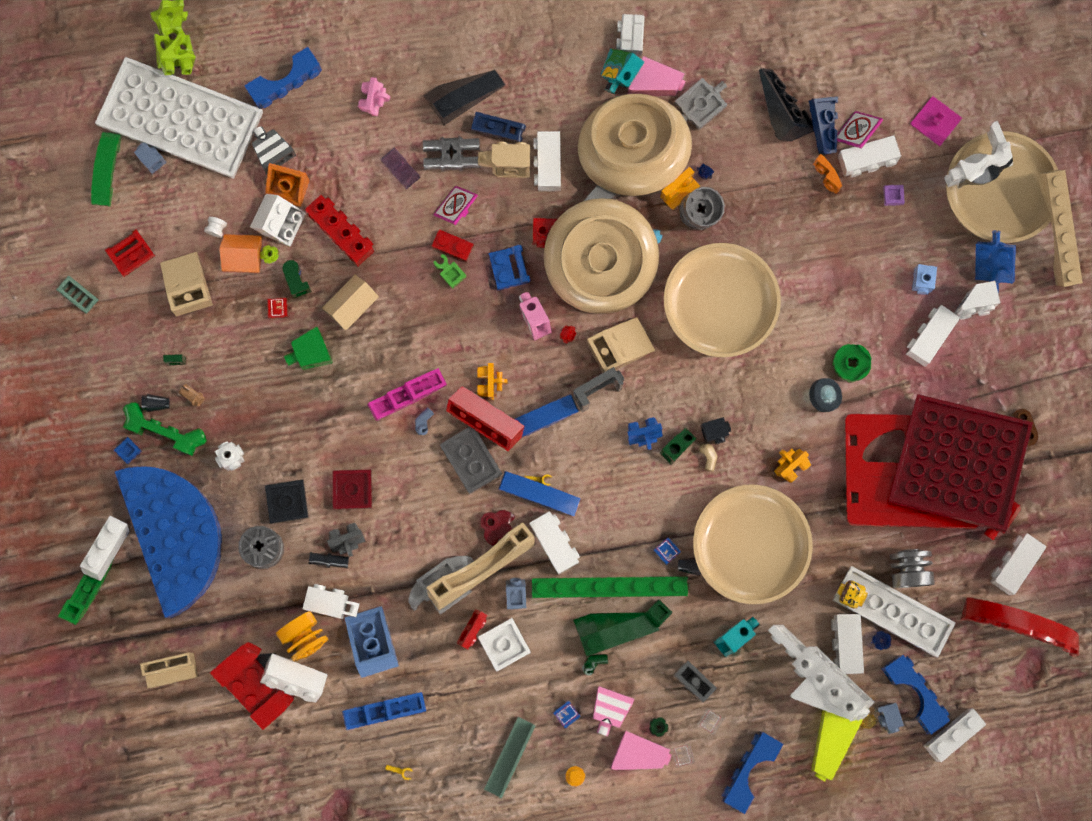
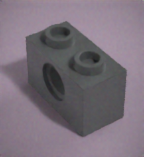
[673,661,717,703]

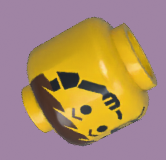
[837,580,868,609]

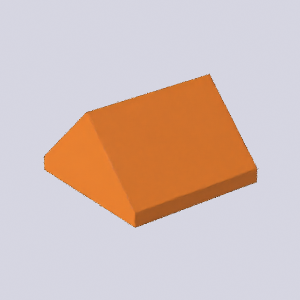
[265,163,309,207]
[220,234,262,273]

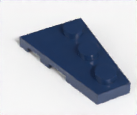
[808,96,838,155]

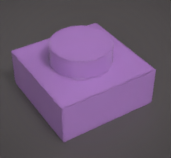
[883,185,905,206]

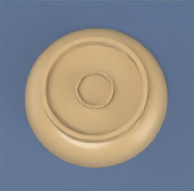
[578,94,692,196]
[946,131,1058,243]
[544,198,659,314]
[664,243,781,357]
[693,485,813,604]

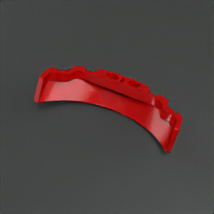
[961,597,1079,657]

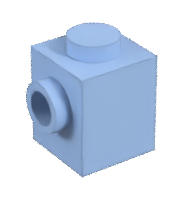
[912,264,937,295]

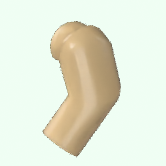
[699,444,718,472]

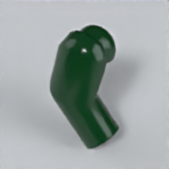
[582,654,608,676]

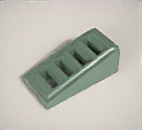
[56,275,99,314]

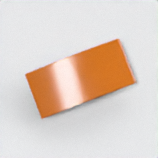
[813,154,842,194]

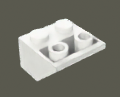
[250,194,306,246]
[954,281,1000,320]

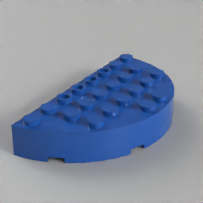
[115,466,222,619]

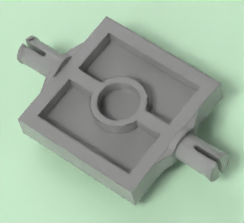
[674,78,727,130]

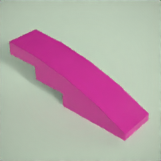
[367,368,447,421]

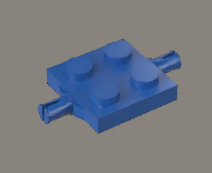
[975,230,1016,293]

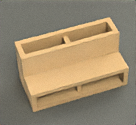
[322,275,379,330]
[140,653,198,688]

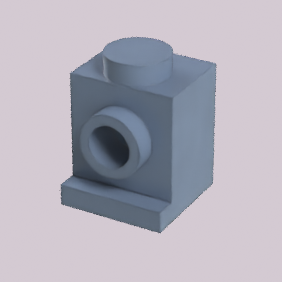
[134,143,167,174]
[874,703,904,734]

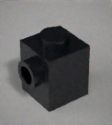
[700,417,731,445]

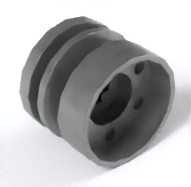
[679,187,725,230]
[239,526,284,569]
[890,549,935,588]

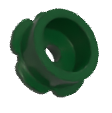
[649,717,668,737]

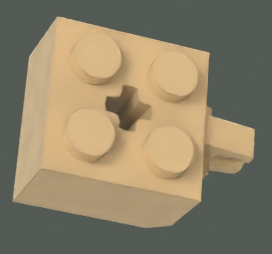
[478,142,530,178]

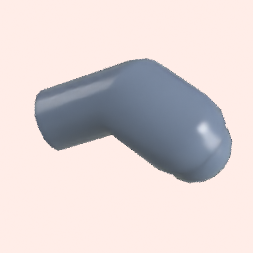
[415,407,434,435]

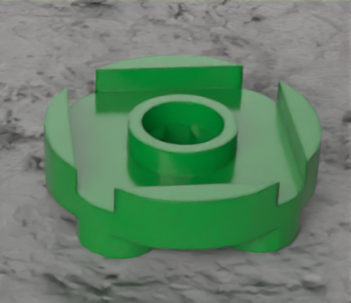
[832,344,872,383]

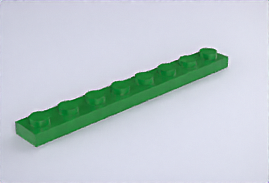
[532,576,688,598]

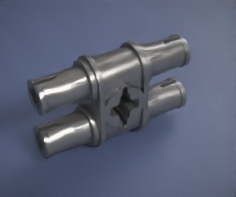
[423,136,480,172]

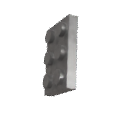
[440,427,503,494]

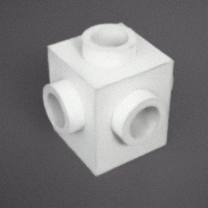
[215,442,245,471]

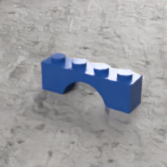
[244,47,322,109]
[881,655,950,734]
[721,731,784,814]

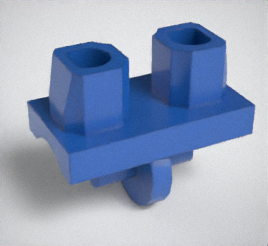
[627,417,663,450]

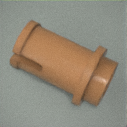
[179,384,205,406]

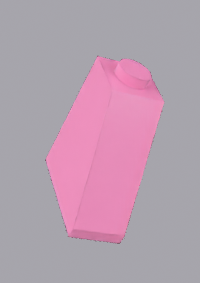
[628,56,686,96]
[610,731,672,770]

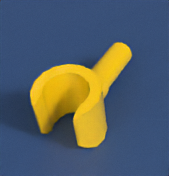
[525,474,552,486]
[385,765,413,780]

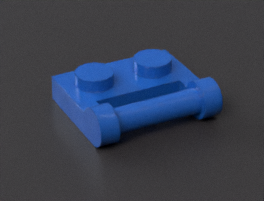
[489,245,531,290]

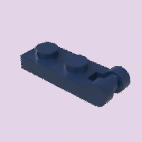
[471,112,526,143]

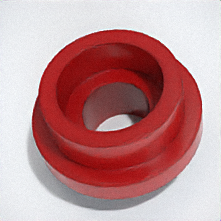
[560,325,576,344]

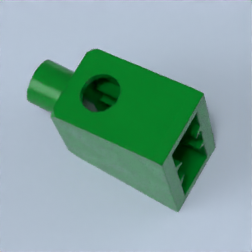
[284,327,333,370]

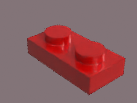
[432,229,474,262]
[456,609,487,649]

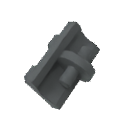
[327,523,366,557]

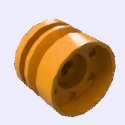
[276,611,329,662]

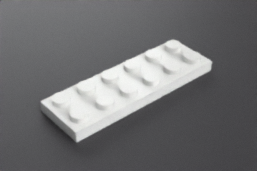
[832,566,955,657]

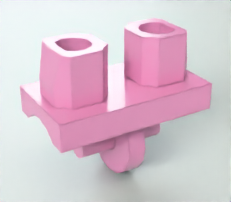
[358,78,390,116]

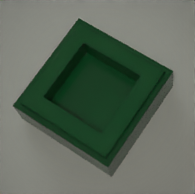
[163,354,186,366]
[645,599,673,627]

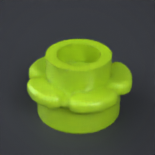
[260,245,279,264]

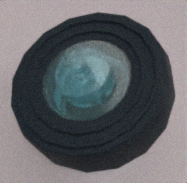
[809,378,842,412]

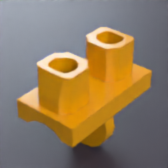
[477,363,508,400]
[774,448,811,483]

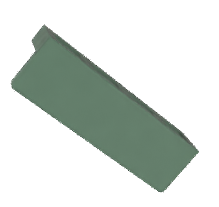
[484,717,536,799]

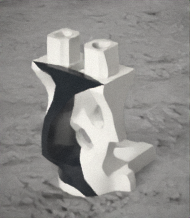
[944,121,1013,188]

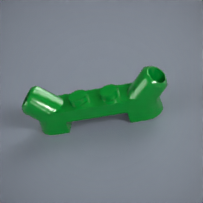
[122,402,207,456]

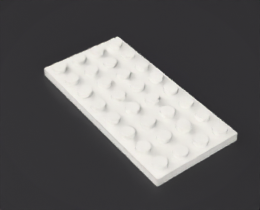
[95,57,263,179]

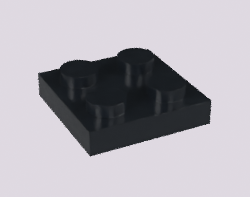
[265,479,309,524]

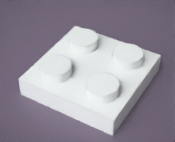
[478,618,531,672]

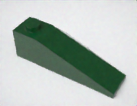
[573,612,660,657]

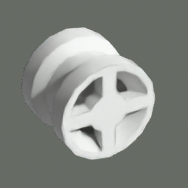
[204,216,227,238]

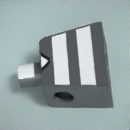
[252,126,296,175]

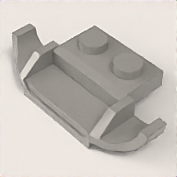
[408,556,474,615]

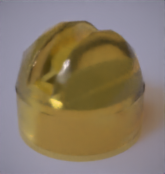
[861,713,876,729]

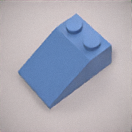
[345,606,399,678]

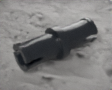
[309,552,349,569]

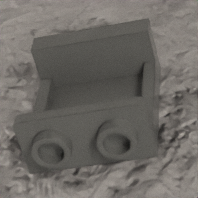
[573,367,624,413]

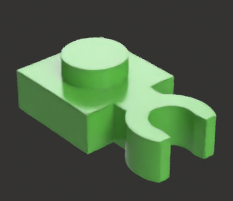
[434,254,467,289]

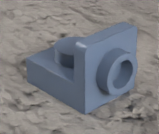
[506,578,527,609]

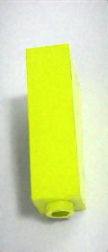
[811,710,863,782]

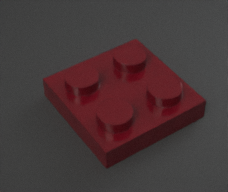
[333,469,372,510]

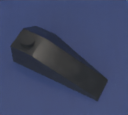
[759,68,814,142]
[423,70,506,126]

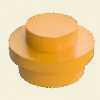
[565,766,585,786]

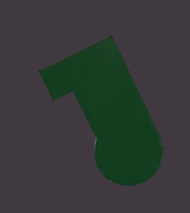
[282,260,312,298]
[659,428,697,466]

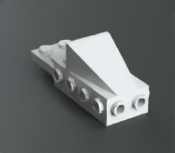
[768,625,874,721]

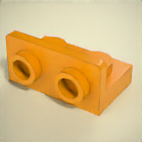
[660,167,700,210]

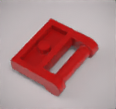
[105,229,155,277]

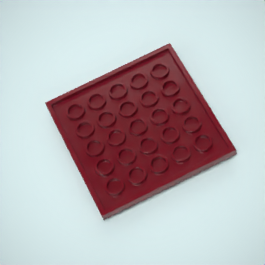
[889,394,1033,533]

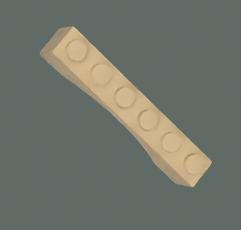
[1038,170,1083,287]
[426,523,535,610]

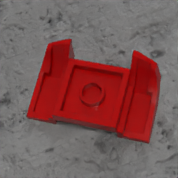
[210,642,295,730]

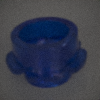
[697,163,714,180]
[872,631,891,650]

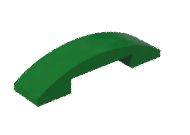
[91,132,122,207]
[58,559,114,625]

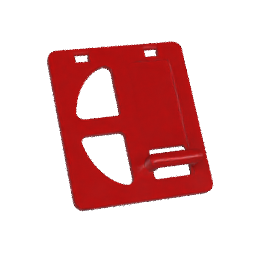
[845,414,978,529]

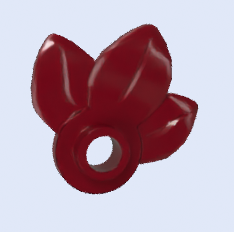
[480,510,515,546]

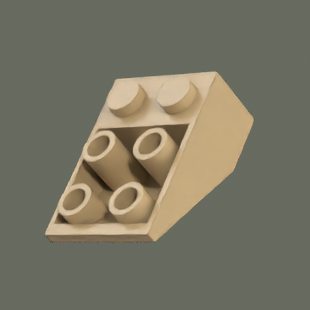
[160,252,213,316]
[587,317,655,373]

